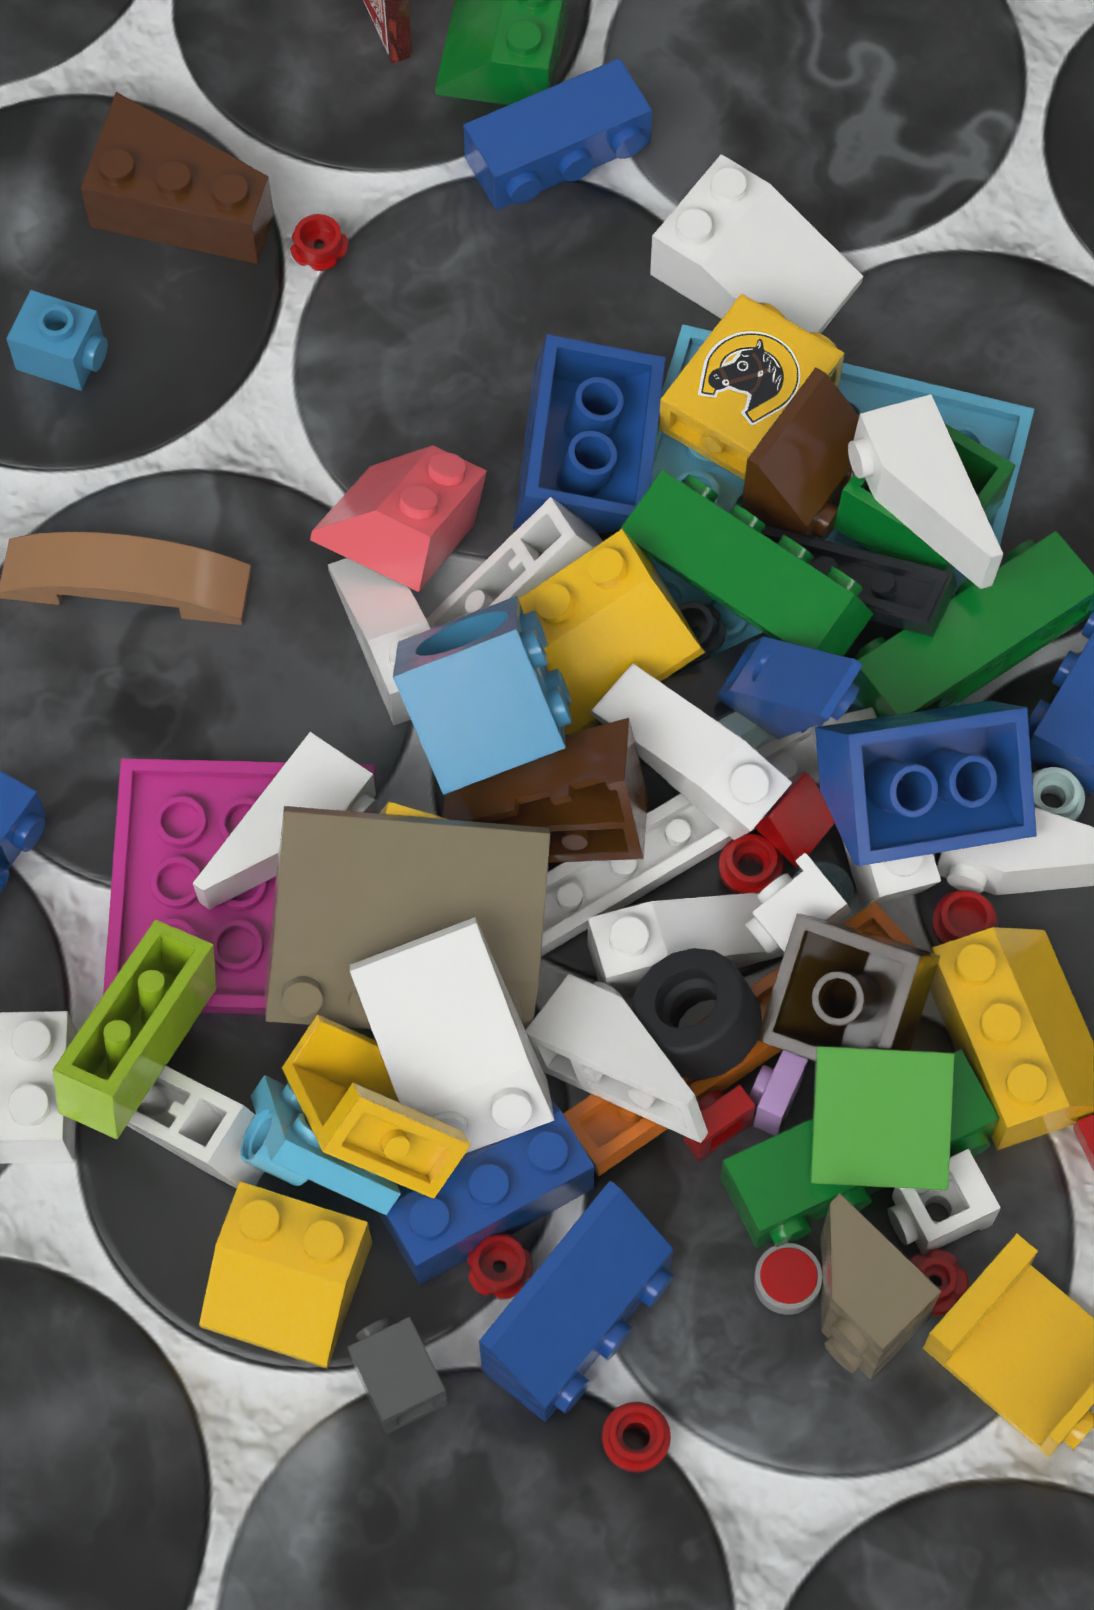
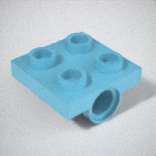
[240,1075,401,1215]

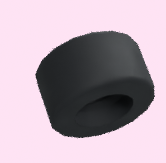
[631,948,762,1080]

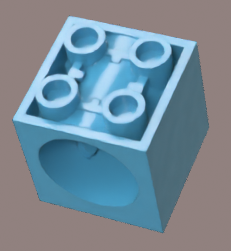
[393,596,573,795]

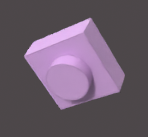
[749,1050,808,1136]

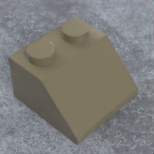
[820,1194,941,1380]

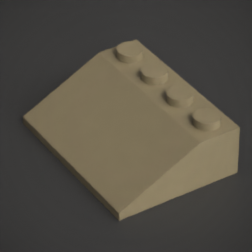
[265,806,550,1030]

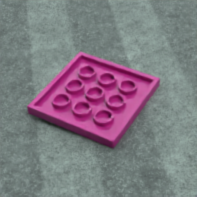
[103,758,376,1015]

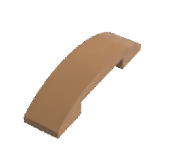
[0,532,252,625]

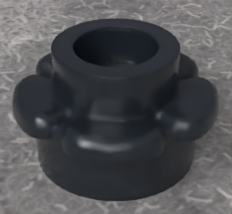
[678,602,726,663]

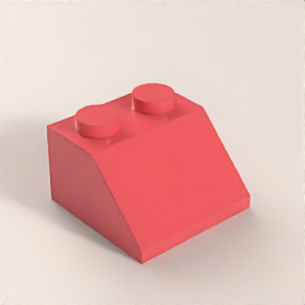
[310,445,487,592]

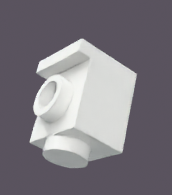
[745,853,851,955]
[888,1149,1001,1255]

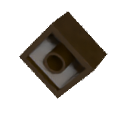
[757,913,940,1061]

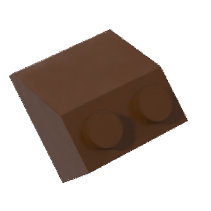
[742,367,859,540]

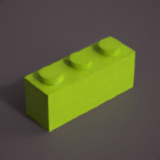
[52,919,216,1139]

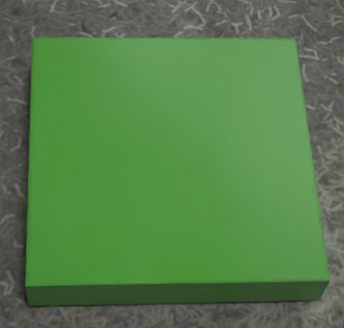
[810,1046,954,1190]

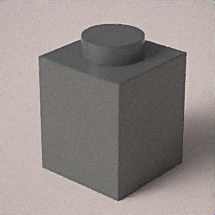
[348,1317,448,1435]

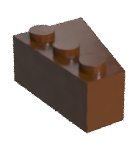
[80,92,274,264]
[443,718,648,863]

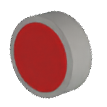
[754,1243,823,1315]

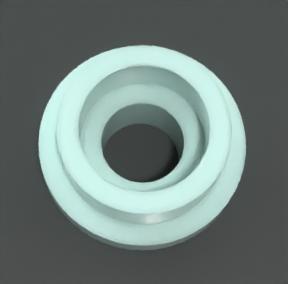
[1032,767,1085,821]

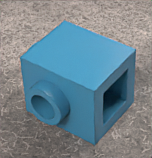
[6,290,108,391]

